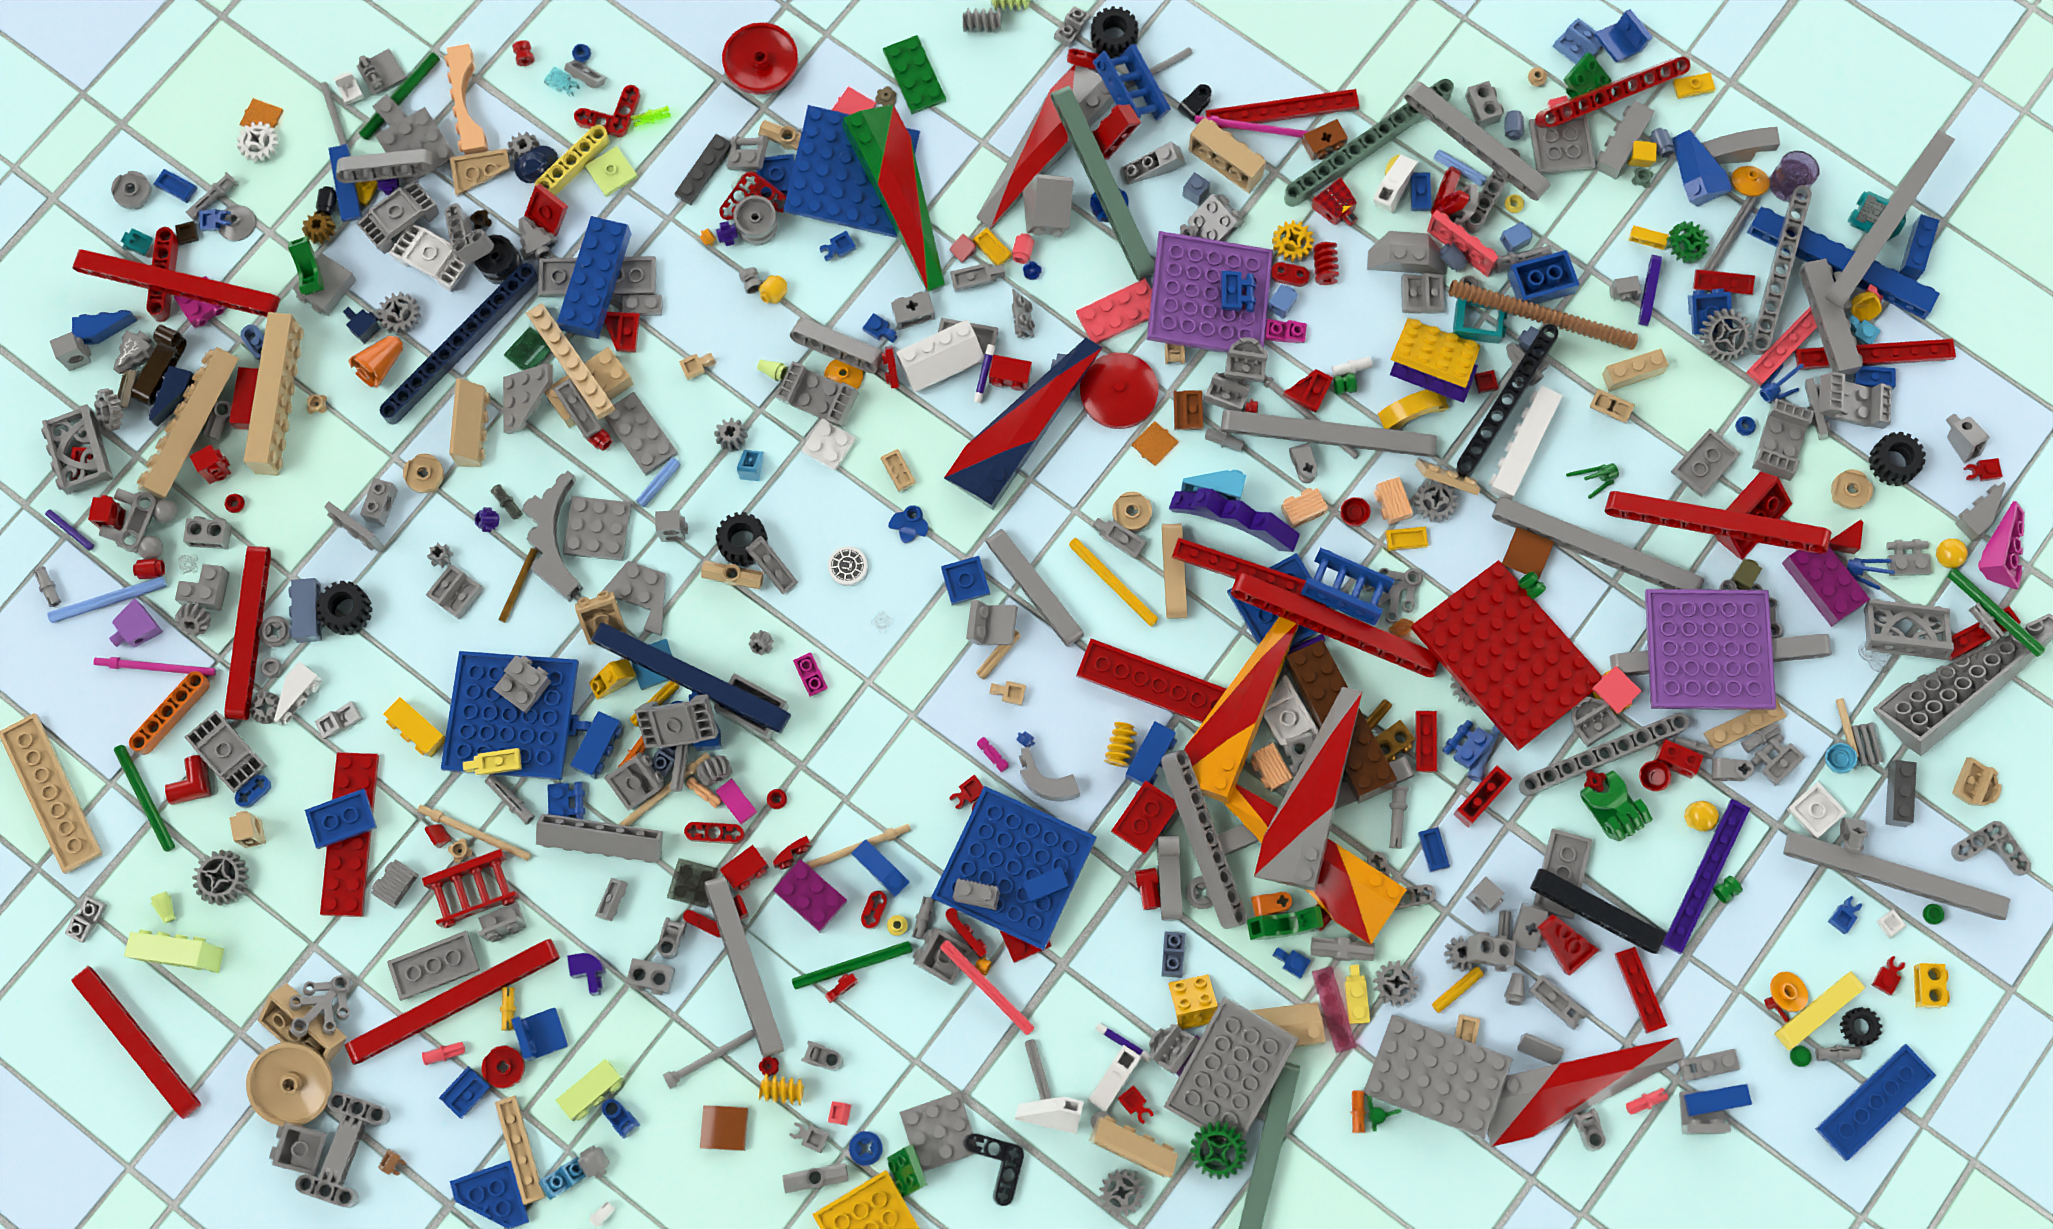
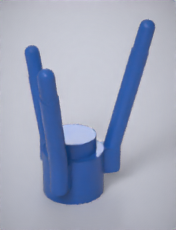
[1759,364,1804,403]
[1847,558,1895,590]

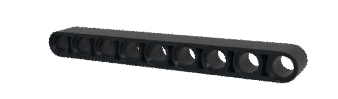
[1456,324,1558,478]

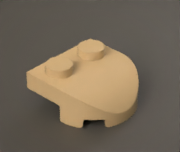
[1952,757,2002,806]

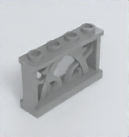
[41,404,113,495]
[1863,599,1954,660]

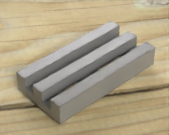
[1852,722,1883,766]

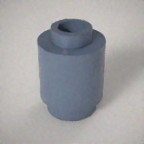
[1504,110,1524,141]
[1649,127,1674,158]
[1439,243,1468,272]

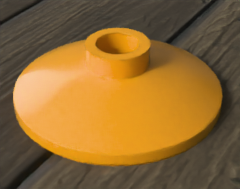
[1731,166,1770,197]
[824,359,863,389]
[1770,971,1808,1012]

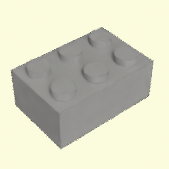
[713,673,789,742]

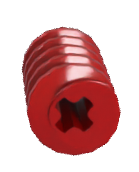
[1313,242,1340,285]

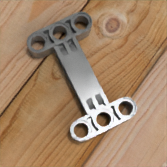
[295,1092,391,1208]

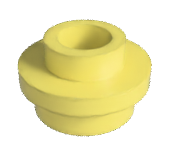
[1504,194,1524,213]
[887,915,908,936]

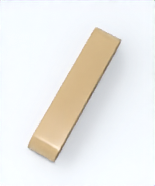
[1161,523,1187,619]

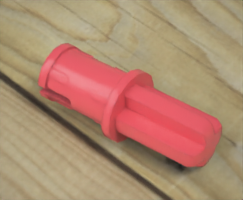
[422,1042,465,1066]
[1625,1088,1668,1115]

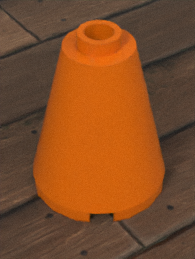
[348,335,403,388]

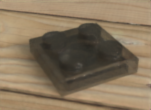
[666,858,719,909]

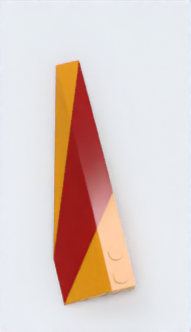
[1184,617,1299,804]
[1222,784,1407,945]

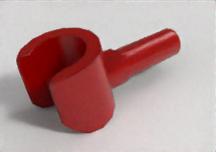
[1764,997,1790,1022]

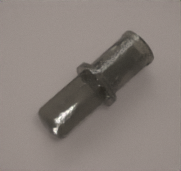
[490,484,523,520]

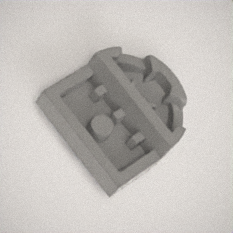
[1448,184,1479,225]
[1224,337,1268,383]
[1203,372,1250,411]
[1571,696,1621,747]
[1149,1024,1199,1075]

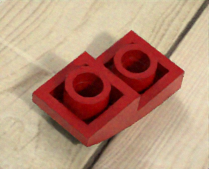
[773,835,811,870]

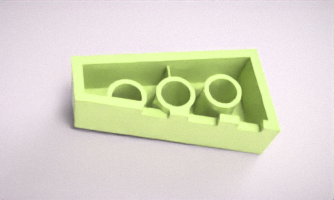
[124,929,224,973]

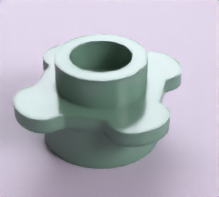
[1631,168,1653,188]

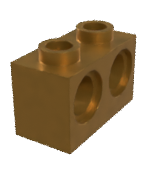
[1375,720,1415,763]

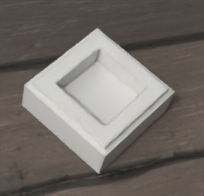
[1875,909,1907,939]

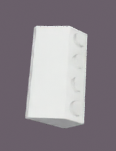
[896,319,984,393]

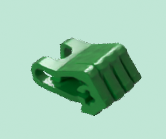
[1580,770,1653,842]

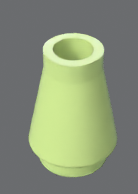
[757,359,788,381]
[150,891,176,924]

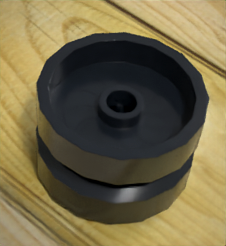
[474,235,522,285]

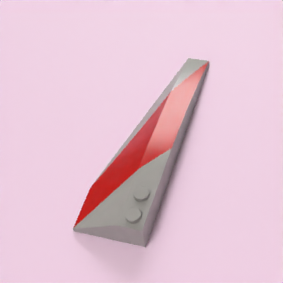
[1254,687,1363,891]

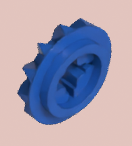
[849,1131,883,1166]

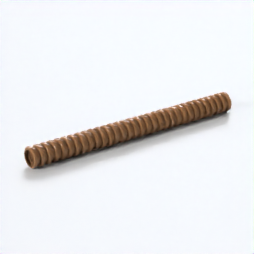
[1448,279,1638,350]

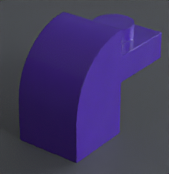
[567,953,606,996]

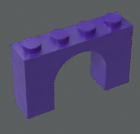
[1389,361,1478,403]

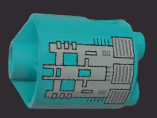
[1847,190,1906,241]

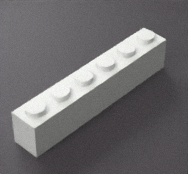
[1488,385,1563,500]

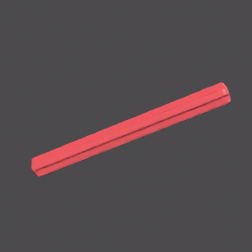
[940,940,1034,1035]

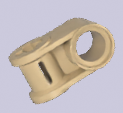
[1164,343,1185,364]

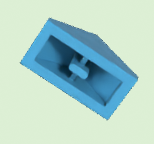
[737,450,764,482]

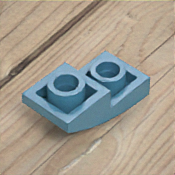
[538,1157,586,1200]

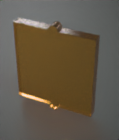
[239,98,284,129]
[1131,421,1179,466]

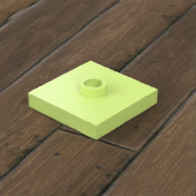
[585,146,638,197]

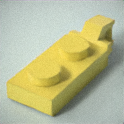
[463,748,522,775]
[1344,965,1370,1025]

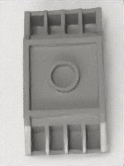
[356,180,439,254]
[776,361,860,428]
[1819,372,1892,429]
[1752,399,1814,481]
[634,694,719,748]
[184,710,267,793]

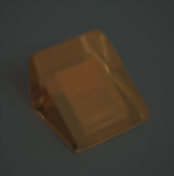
[1388,618,1414,638]

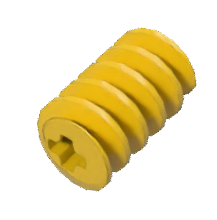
[1103,721,1138,767]
[759,1074,804,1106]

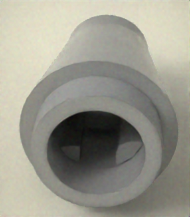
[1504,973,1525,1006]

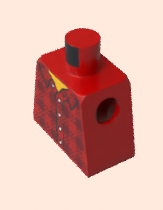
[1311,177,1358,226]

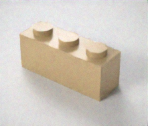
[1601,348,1669,392]

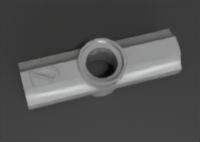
[1310,937,1375,961]
[782,1163,849,1194]

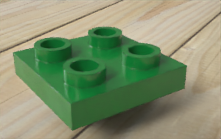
[1563,52,1612,103]
[887,1145,928,1198]

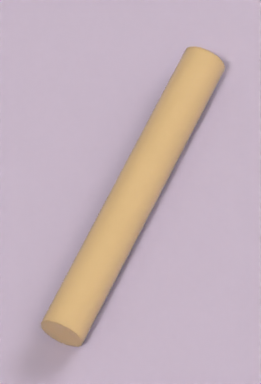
[1835,698,1860,758]

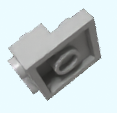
[493,655,551,713]
[604,752,664,811]
[913,927,972,986]
[269,1121,327,1176]

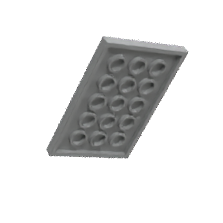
[1163,996,1299,1148]
[1364,1014,1513,1139]

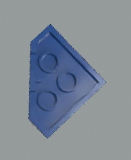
[449,1160,530,1229]

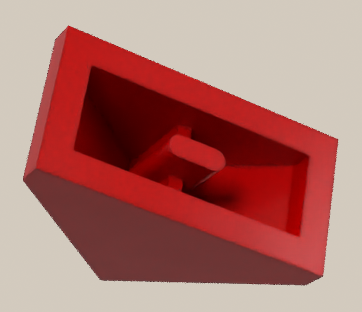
[1829,519,1864,555]

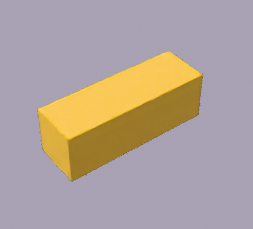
[1628,225,1669,250]

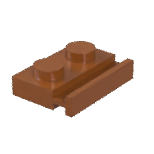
[1173,390,1203,430]

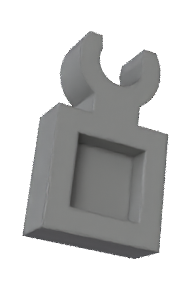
[789,1122,830,1154]

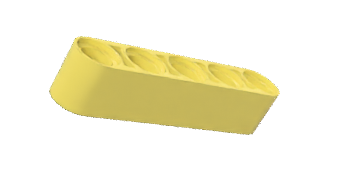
[535,125,610,196]
[1774,971,1866,1051]

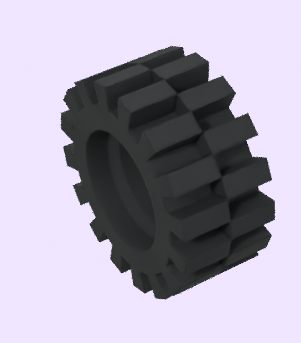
[1840,1007,1883,1047]

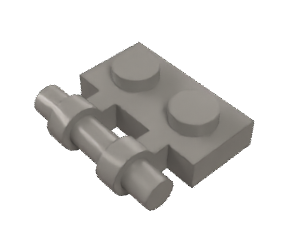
[1886,539,1932,576]
[1750,733,1805,786]

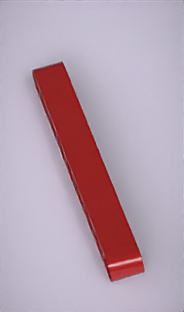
[1535,56,1691,128]
[224,546,271,720]
[71,965,201,1119]

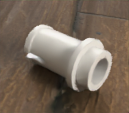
[588,1200,616,1228]

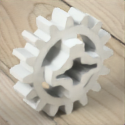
[236,121,280,163]

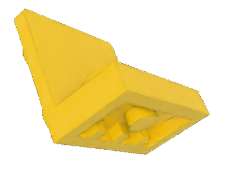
[1168,974,1218,1030]

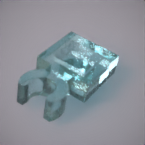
[544,66,580,97]

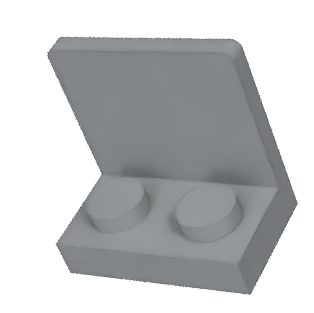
[966,600,1018,645]
[478,902,527,943]
[1679,1091,1731,1135]

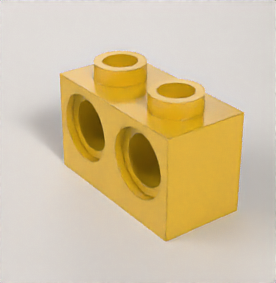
[1913,963,1950,1008]

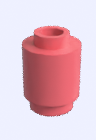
[1012,233,1035,264]

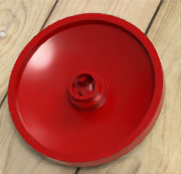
[722,22,799,95]
[1080,353,1158,429]

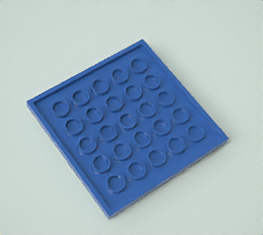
[783,105,920,238]
[440,651,579,780]
[931,786,1097,951]

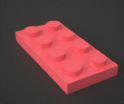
[1427,210,1499,277]
[1076,278,1152,344]

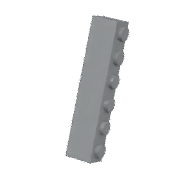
[1798,258,1863,375]
[536,813,663,863]

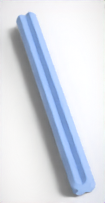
[47,576,167,623]

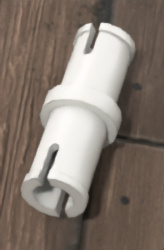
[1331,356,1373,376]

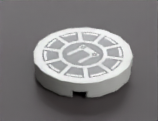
[828,546,868,586]

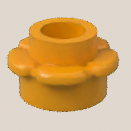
[699,228,717,246]
[974,957,992,977]

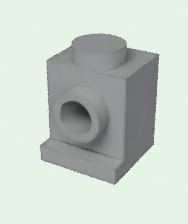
[1609,275,1642,302]

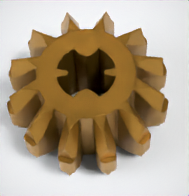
[302,211,336,245]

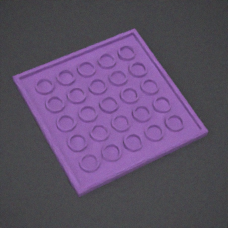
[1146,231,1273,353]
[1645,589,1776,710]

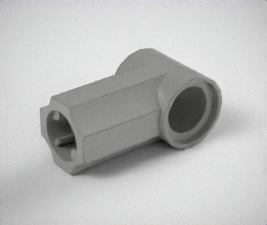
[202,401,231,440]

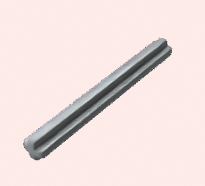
[1702,196,1757,271]

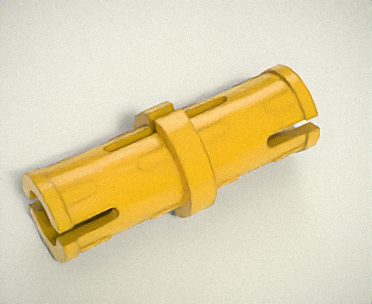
[500,987,516,1031]

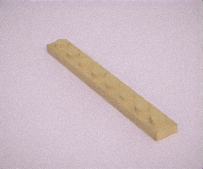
[526,303,616,420]

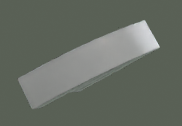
[1702,126,1780,164]

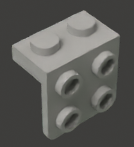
[1187,194,1245,241]

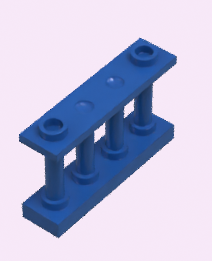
[1093,44,1171,121]
[1300,547,1395,626]

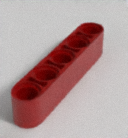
[146,226,179,322]

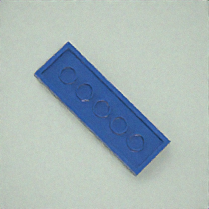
[1815,1044,1937,1161]

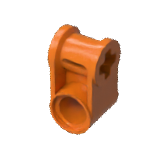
[1251,892,1292,917]

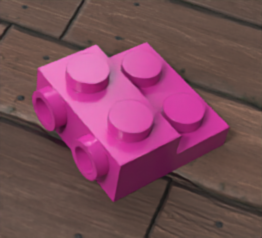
[173,276,227,329]

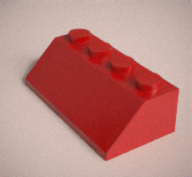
[1715,471,1792,560]

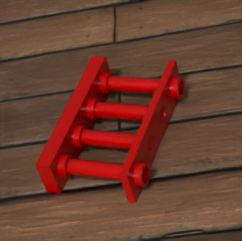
[422,849,520,929]

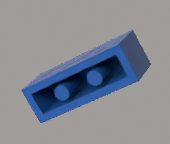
[1899,214,1940,280]
[570,711,623,779]
[1125,721,1177,786]

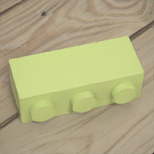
[555,1059,624,1121]

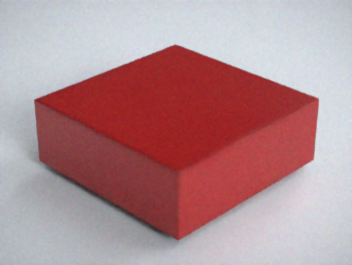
[1474,370,1499,394]

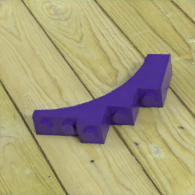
[1168,488,1300,552]

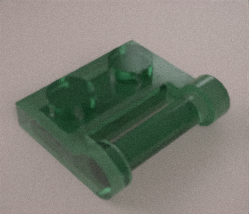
[503,327,552,371]

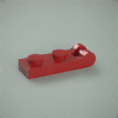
[945,908,988,959]

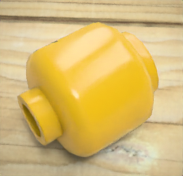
[759,275,788,304]

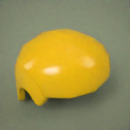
[1850,292,1882,322]
[1935,538,1968,569]
[1684,801,1719,832]

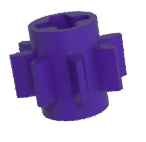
[377,178,400,196]
[716,221,738,246]
[474,507,500,532]

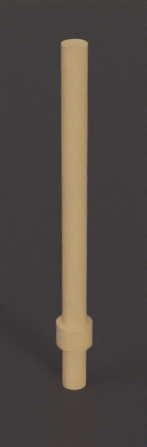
[618,752,711,826]
[417,804,531,861]
[806,823,911,869]

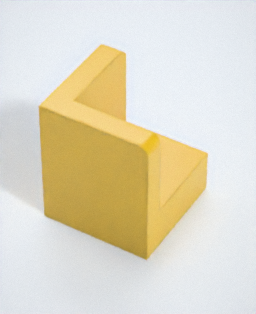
[1627,141,1656,168]

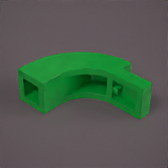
[288,236,324,296]
[1247,906,1324,940]

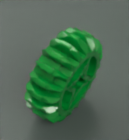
[1190,1121,1248,1180]

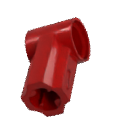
[1135,867,1161,910]

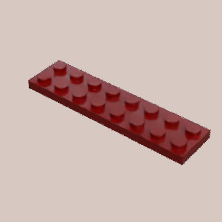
[1076,638,1226,723]
[320,752,379,917]

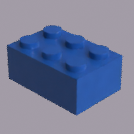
[1507,250,1580,305]

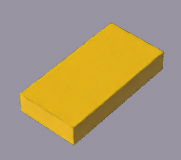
[972,227,1012,266]
[1385,526,1428,551]

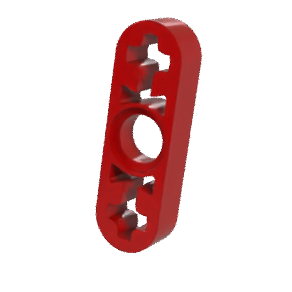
[684,822,745,844]

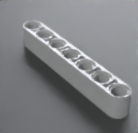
[985,529,1084,647]

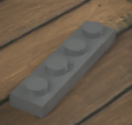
[674,133,731,205]

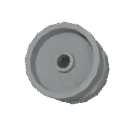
[733,196,778,246]

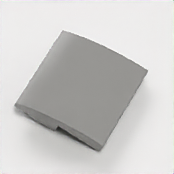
[1401,273,1444,314]
[426,564,485,620]

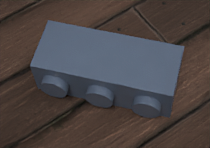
[288,578,322,643]

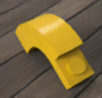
[1377,389,1449,430]

